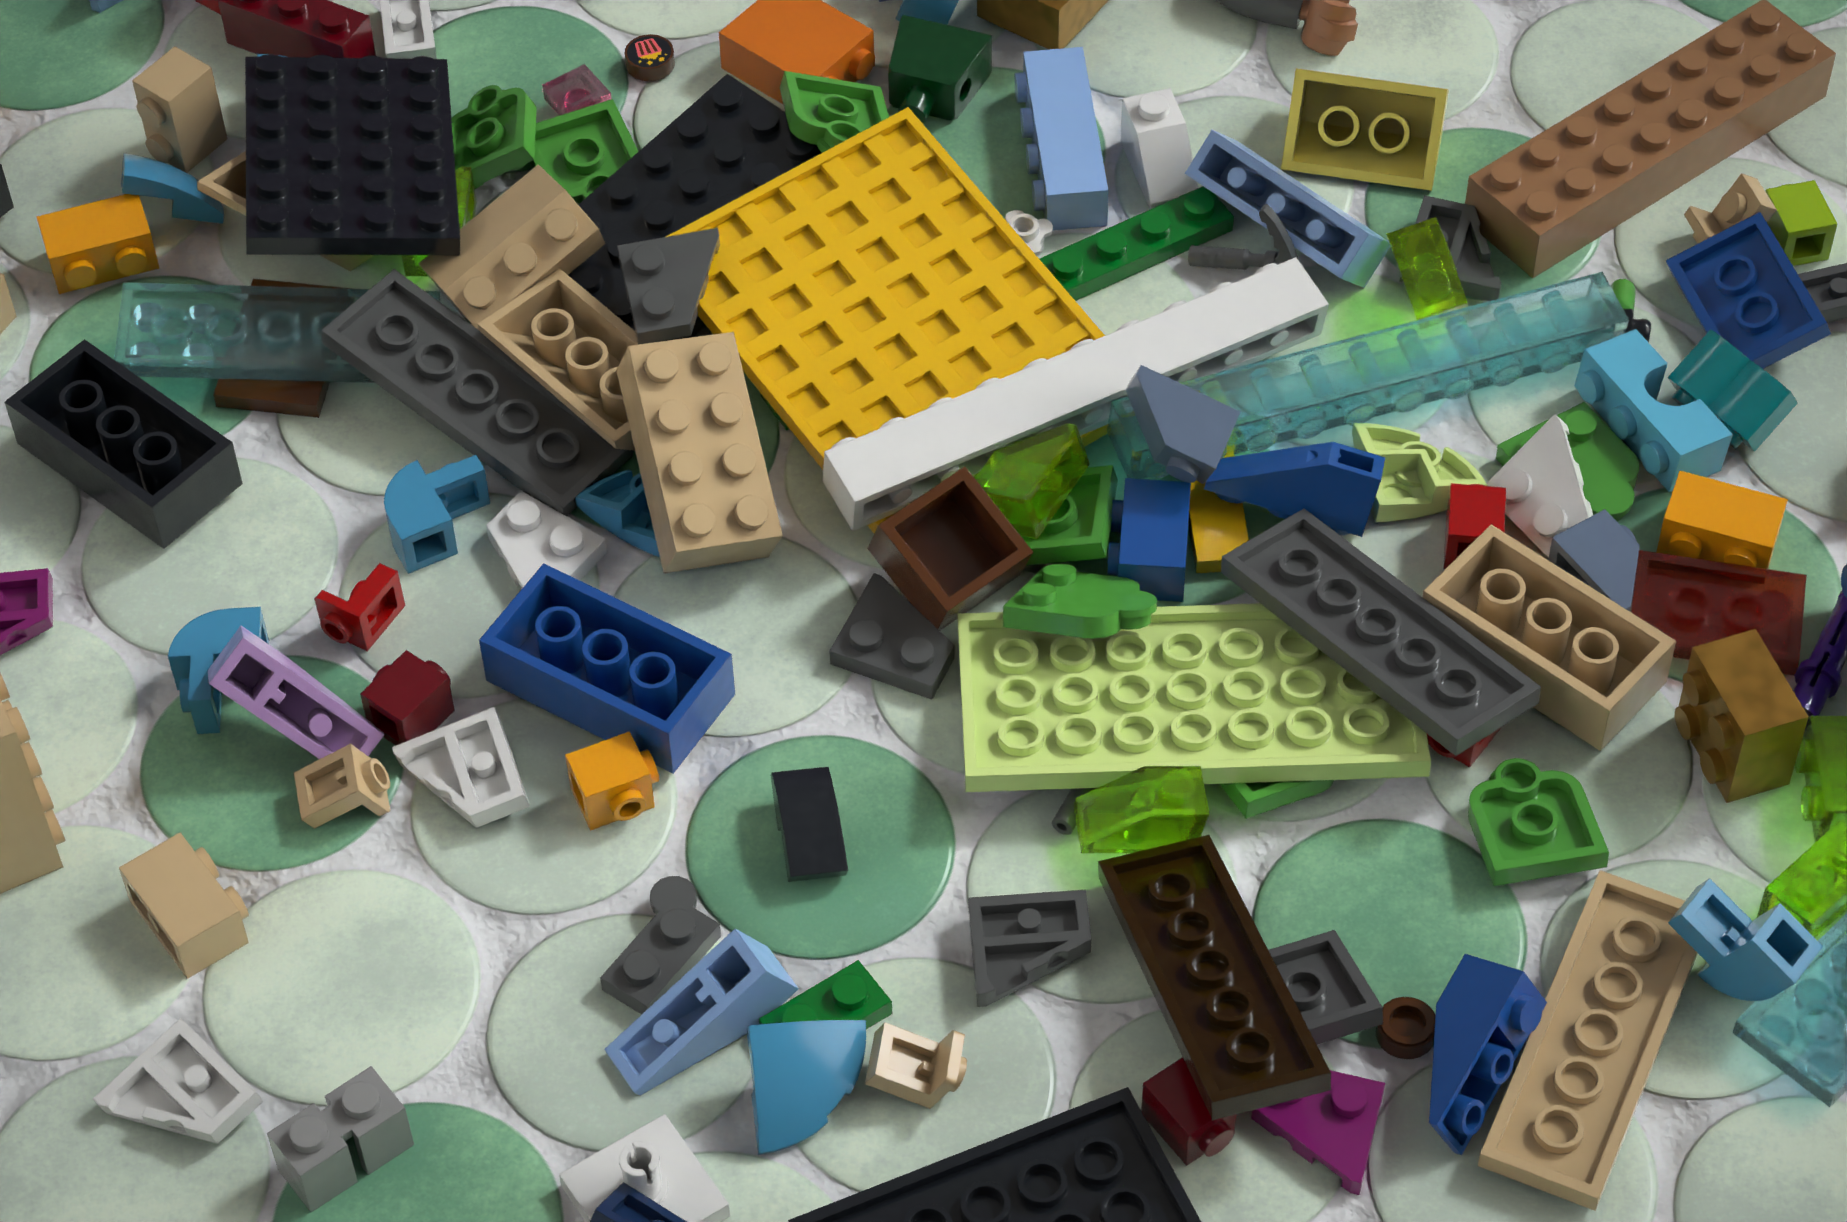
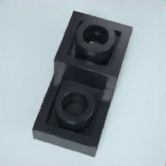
[770,767,848,882]

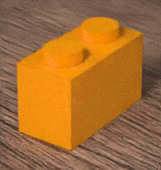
[37,194,160,294]
[1656,471,1788,582]

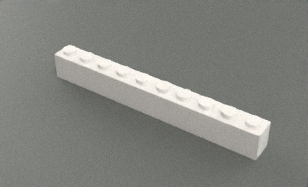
[822,257,1329,531]

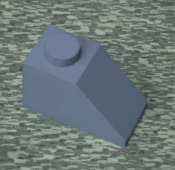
[1126,365,1240,484]
[1548,509,1640,612]

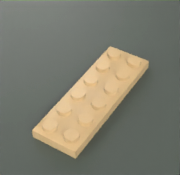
[1478,870,1698,1211]

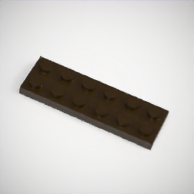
[1098,835,1331,1120]

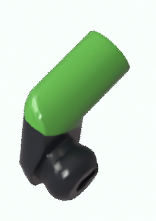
[1608,279,1651,343]

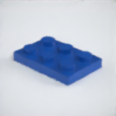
[1666,212,1831,369]

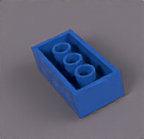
[479,563,735,774]

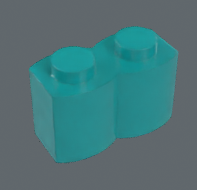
[1667,329,1798,452]

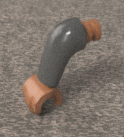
[1216,0,1358,56]

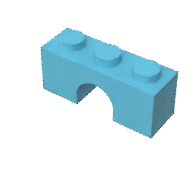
[1574,329,1733,492]

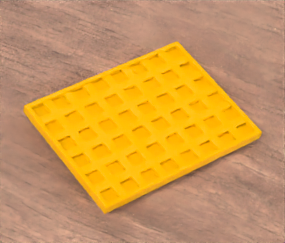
[666,107,1136,533]

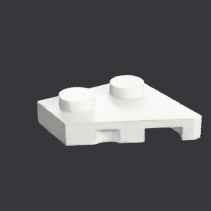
[1486,414,1593,558]
[486,491,607,588]
[392,707,530,828]
[93,1018,263,1144]

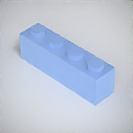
[1014,47,1108,230]
[1185,130,1392,288]

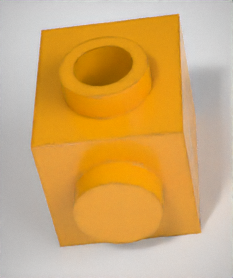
[565,731,659,831]

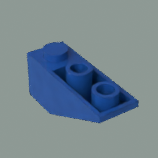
[1204,442,1385,537]
[1429,954,1547,1156]

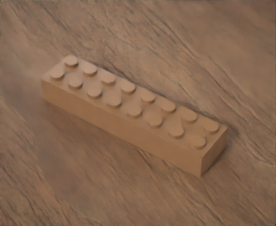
[1465,0,1836,278]

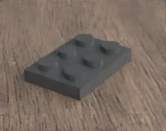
[1269,930,1383,1045]

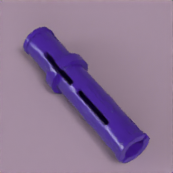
[1793,591,1847,731]

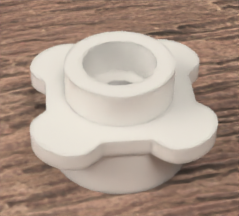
[1005,210,1053,257]

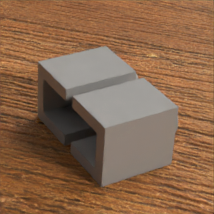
[267,1066,414,1212]

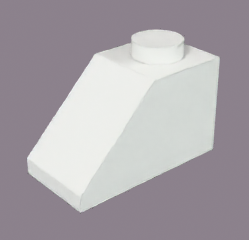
[1120,88,1198,209]

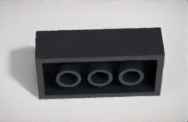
[4,339,243,549]

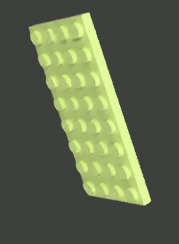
[957,603,1431,792]

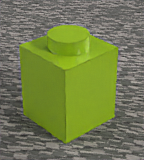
[1765,180,1838,266]

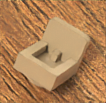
[865,1022,967,1109]

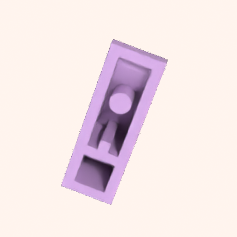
[207,626,384,759]

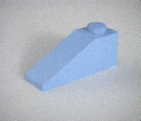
[604,929,799,1096]

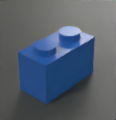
[1107,478,1191,602]

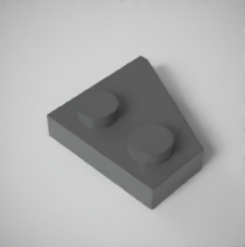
[1399,195,1501,303]
[617,228,720,345]
[829,573,955,699]
[968,890,1092,1007]

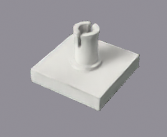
[559,1114,730,1222]

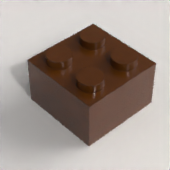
[867,466,1033,631]

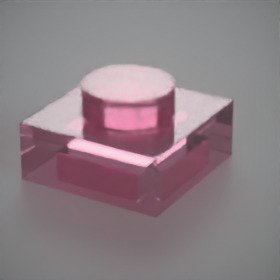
[542,64,612,116]

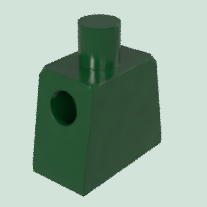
[888,15,992,125]

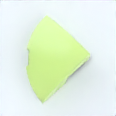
[1352,423,1487,522]

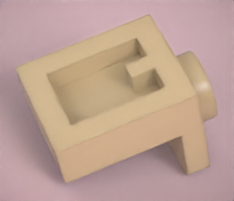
[1684,173,1777,243]
[294,744,390,829]

